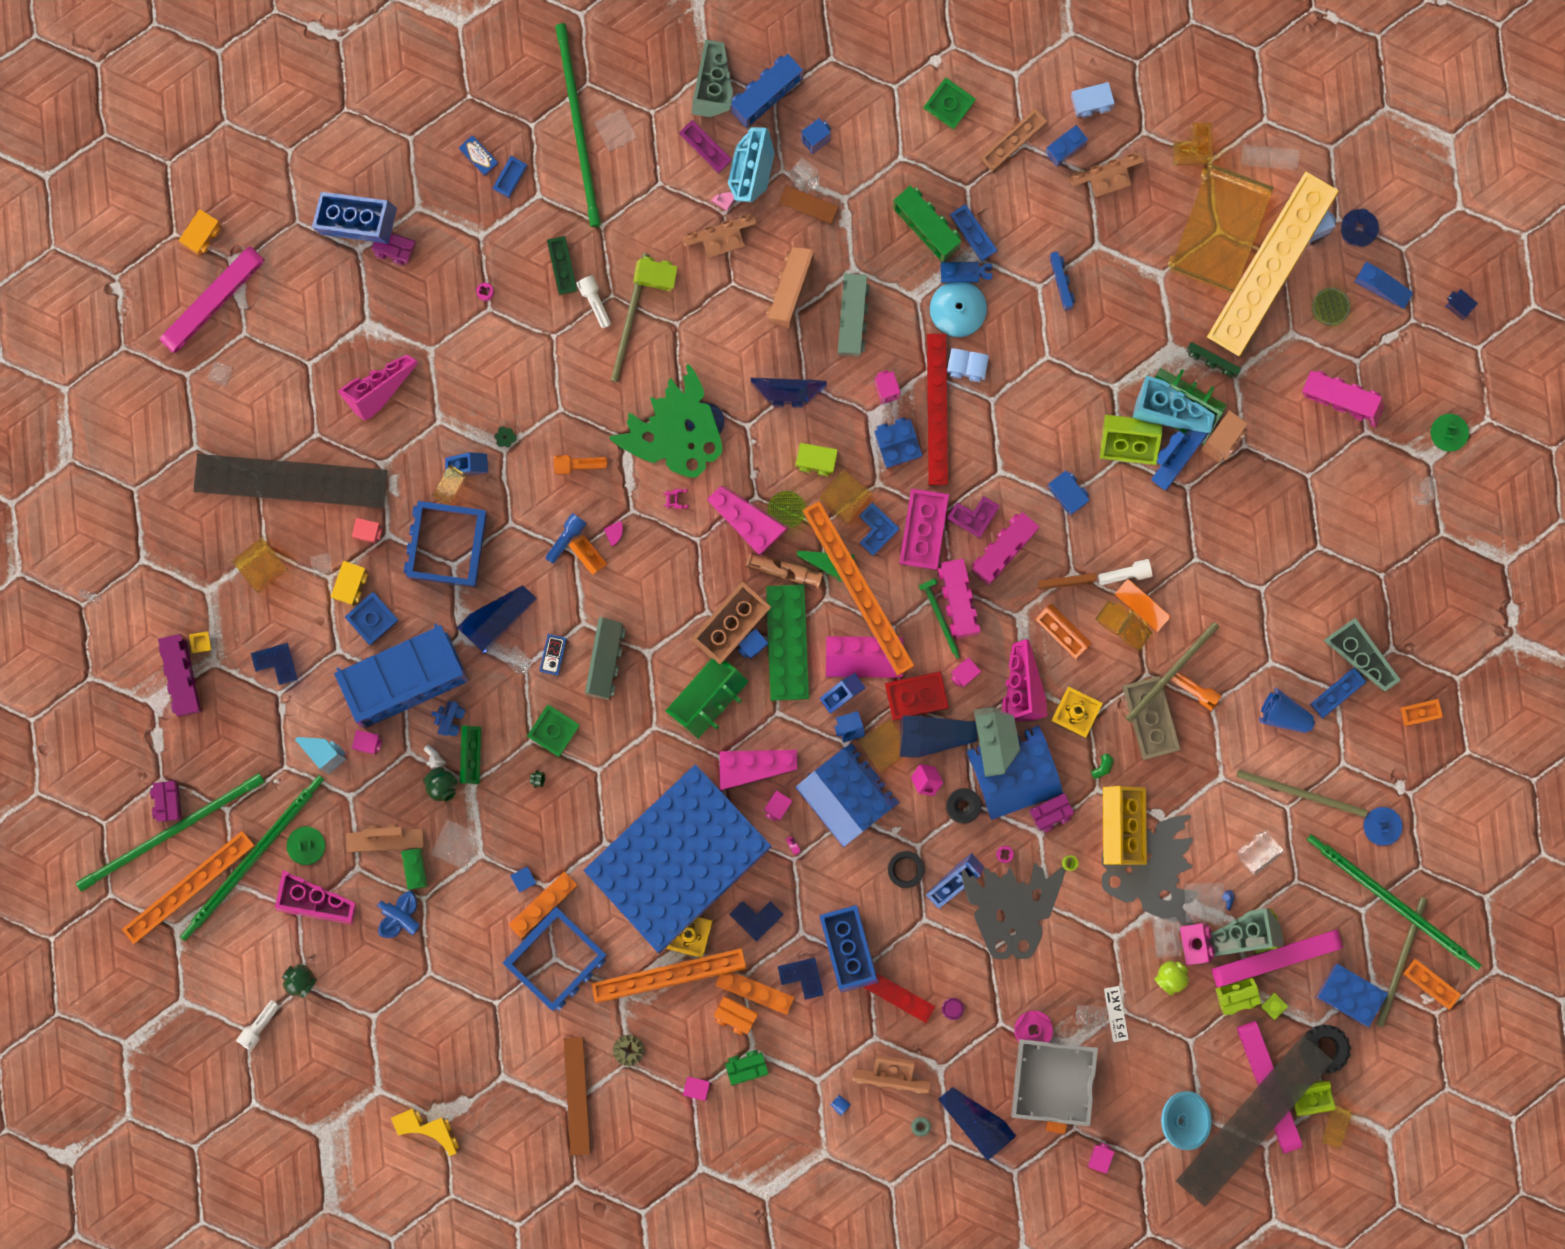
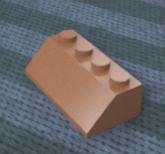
[766,247,814,329]
[690,581,771,664]

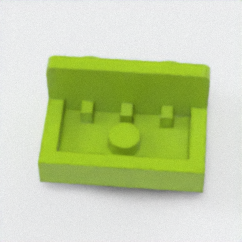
[1291,1081,1335,1117]

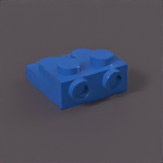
[874,417,922,469]

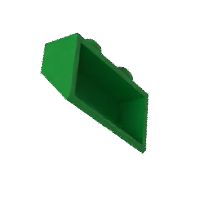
[1155,368,1227,445]
[665,658,749,739]

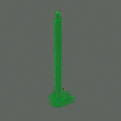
[919,578,960,659]

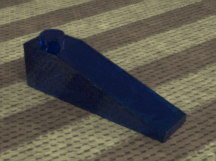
[457,585,537,654]

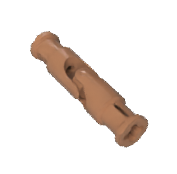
[745,551,823,589]

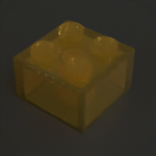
[818,469,873,525]
[232,537,288,593]

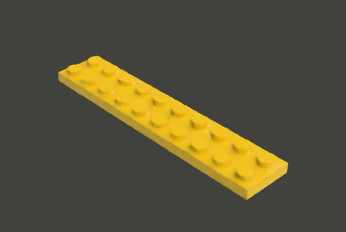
[1207,172,1339,357]

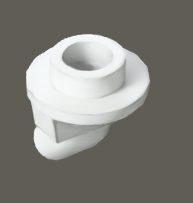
[424,745,446,770]

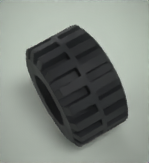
[1300,1025,1351,1074]

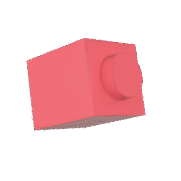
[352,518,383,544]

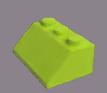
[1099,415,1162,465]

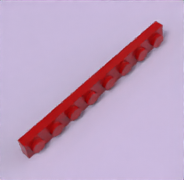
[927,334,948,486]

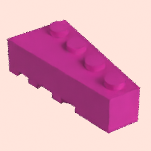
[1302,370,1385,427]
[707,486,790,555]
[971,512,1039,586]
[938,558,980,640]
[720,750,797,791]
[275,870,357,925]

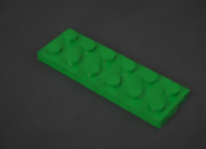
[766,585,809,701]

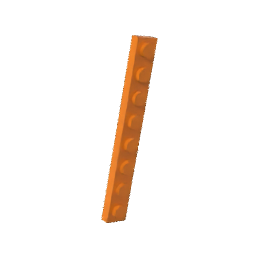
[121,831,255,944]
[591,948,746,1003]

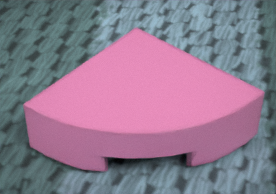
[711,192,735,211]

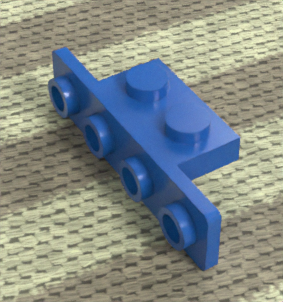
[1151,430,1209,491]

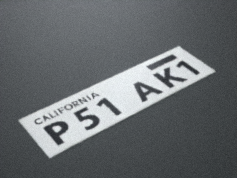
[1104,986,1129,1042]

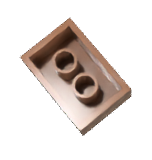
[1201,410,1248,463]

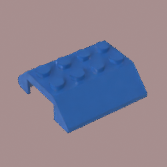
[966,725,1063,820]
[795,743,900,848]

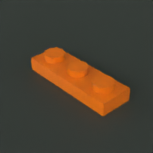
[1403,959,1461,1010]

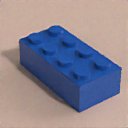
[731,54,803,129]
[312,192,397,244]
[819,905,879,993]

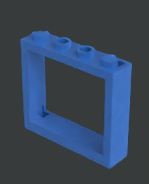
[404,501,487,588]
[503,907,607,1011]

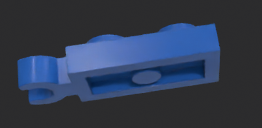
[940,262,992,283]

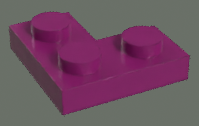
[947,496,1000,539]

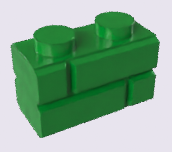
[401,848,428,890]
[725,1050,769,1086]

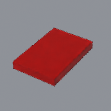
[884,671,949,721]

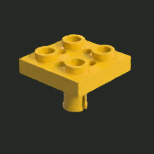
[1051,686,1103,738]
[665,917,712,958]

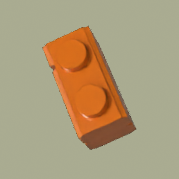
[714,996,758,1036]

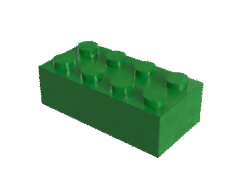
[892,185,961,262]

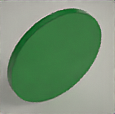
[1430,414,1469,452]
[286,826,325,865]

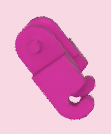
[663,489,689,509]

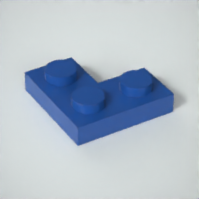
[859,502,900,556]

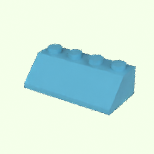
[295,737,347,774]

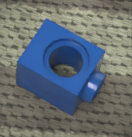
[738,629,768,660]
[834,711,865,743]

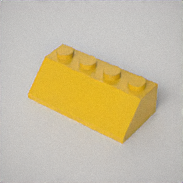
[1103,786,1147,865]

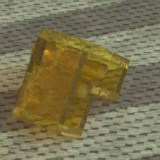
[1172,122,1213,165]
[1096,601,1153,651]

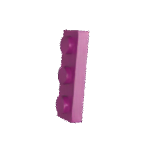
[679,120,732,174]

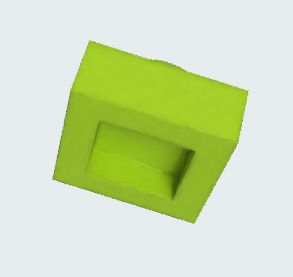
[1260,993,1288,1020]

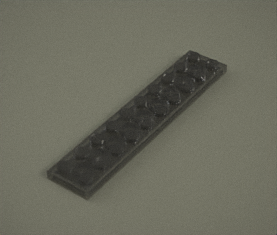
[193,454,388,509]
[1176,1034,1333,1207]

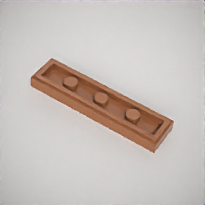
[979,108,1048,172]

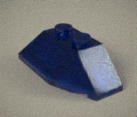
[751,377,827,408]

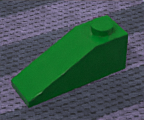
[797,551,855,582]

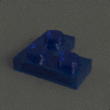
[251,643,298,685]
[729,901,784,942]
[777,958,824,1000]

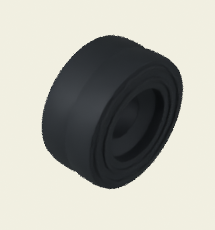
[946,788,981,824]

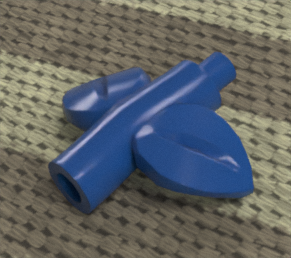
[377,891,420,938]

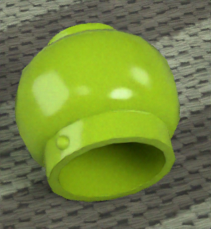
[1154,961,1189,996]

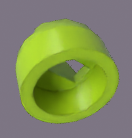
[1062,855,1078,871]

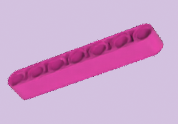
[160,246,265,353]
[1211,929,1344,988]
[1237,1021,1303,1154]

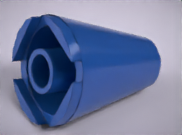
[1259,688,1315,733]

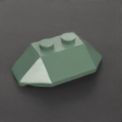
[973,707,1020,777]

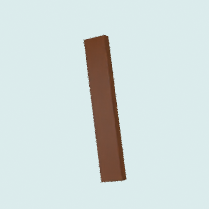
[564,1037,590,1156]

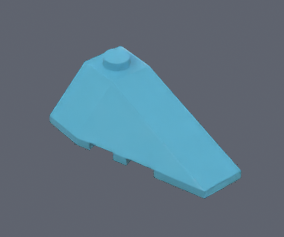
[1132,375,1215,433]

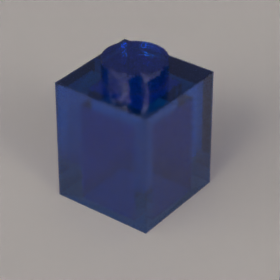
[1446,289,1478,321]

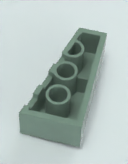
[837,273,870,357]

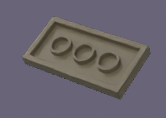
[1122,676,1180,760]

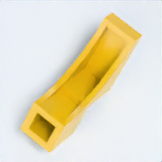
[391,1108,459,1156]

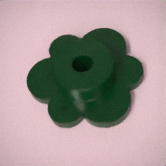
[494,426,517,448]

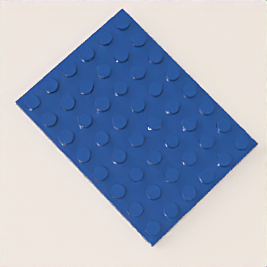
[583,764,772,954]

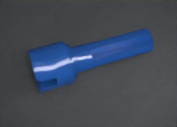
[545,513,587,564]

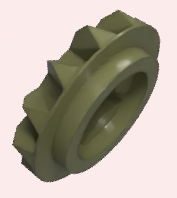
[613,1035,644,1066]

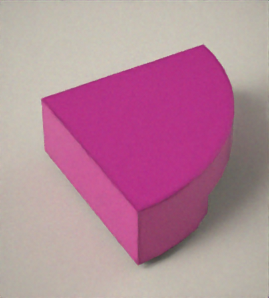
[604,521,623,547]
[785,836,801,856]

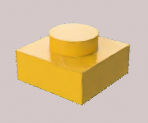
[189,631,212,654]

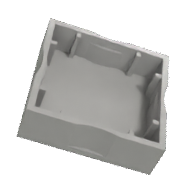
[1011,1039,1098,1126]

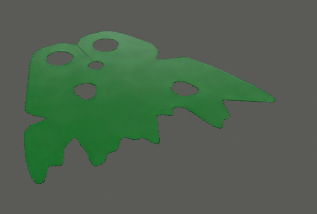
[609,364,723,478]

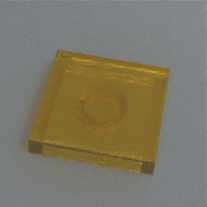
[858,719,902,773]

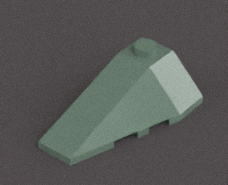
[692,40,733,117]
[1210,908,1284,956]

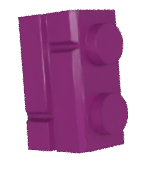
[371,233,416,266]
[150,781,182,822]
[1029,794,1074,833]

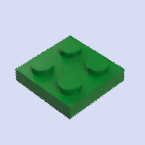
[923,77,976,131]
[527,704,580,757]

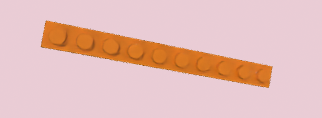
[803,501,914,676]

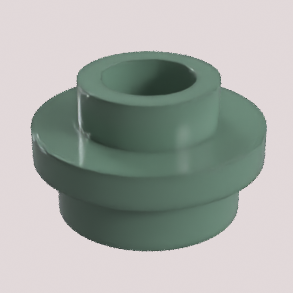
[911,1117,931,1137]

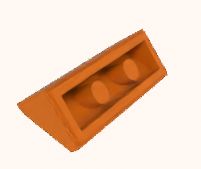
[1114,579,1171,632]
[1035,604,1092,659]

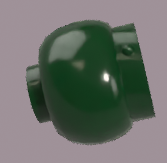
[423,767,458,802]
[281,964,317,999]

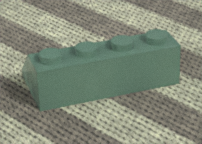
[585,617,626,700]

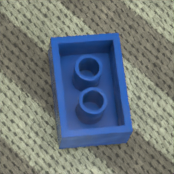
[1315,964,1388,1027]

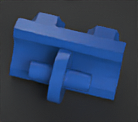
[431,701,465,736]

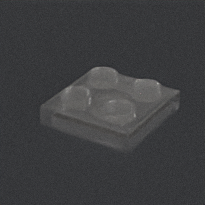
[431,819,482,871]
[1185,883,1225,923]

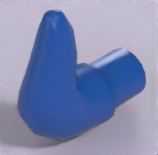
[1222,890,1235,911]

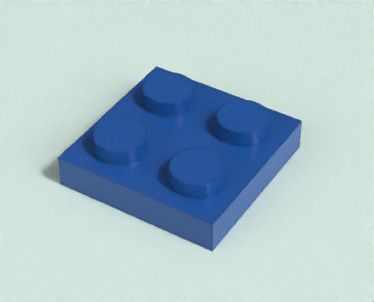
[345,592,399,646]

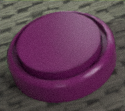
[942,998,964,1020]

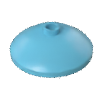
[930,282,987,337]
[1161,1091,1211,1150]

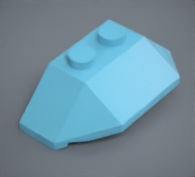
[728,127,775,202]

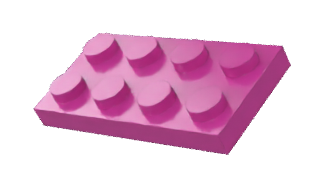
[899,489,949,570]

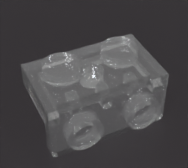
[1237,830,1284,876]

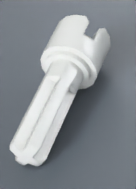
[576,275,611,328]
[1098,559,1153,585]
[236,1000,280,1052]

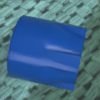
[830,1095,851,1116]

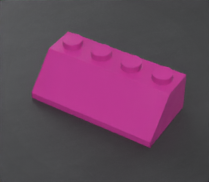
[826,636,903,678]

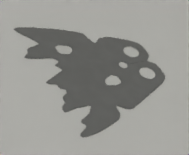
[1102,815,1197,926]
[962,863,1065,959]

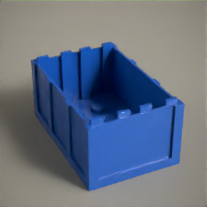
[334,624,469,729]

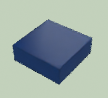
[510,867,537,893]

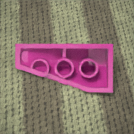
[338,354,418,421]
[1002,639,1047,722]

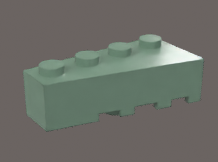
[1323,618,1401,692]

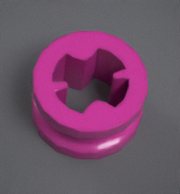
[476,283,494,301]
[996,846,1014,863]

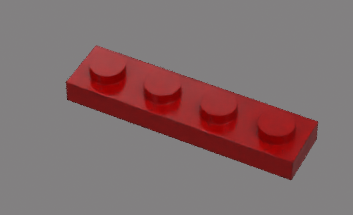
[863,973,936,1023]

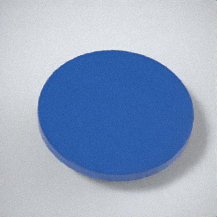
[1363,807,1402,846]

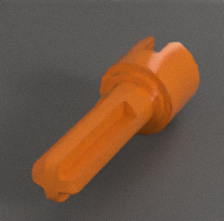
[553,455,607,475]
[1171,672,1222,712]

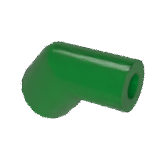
[1090,753,1114,780]

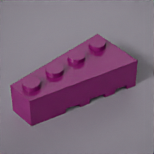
[158,634,202,717]

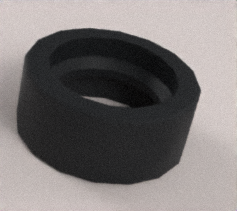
[888,851,924,888]

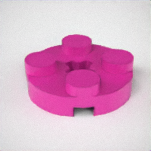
[1014,1011,1053,1043]

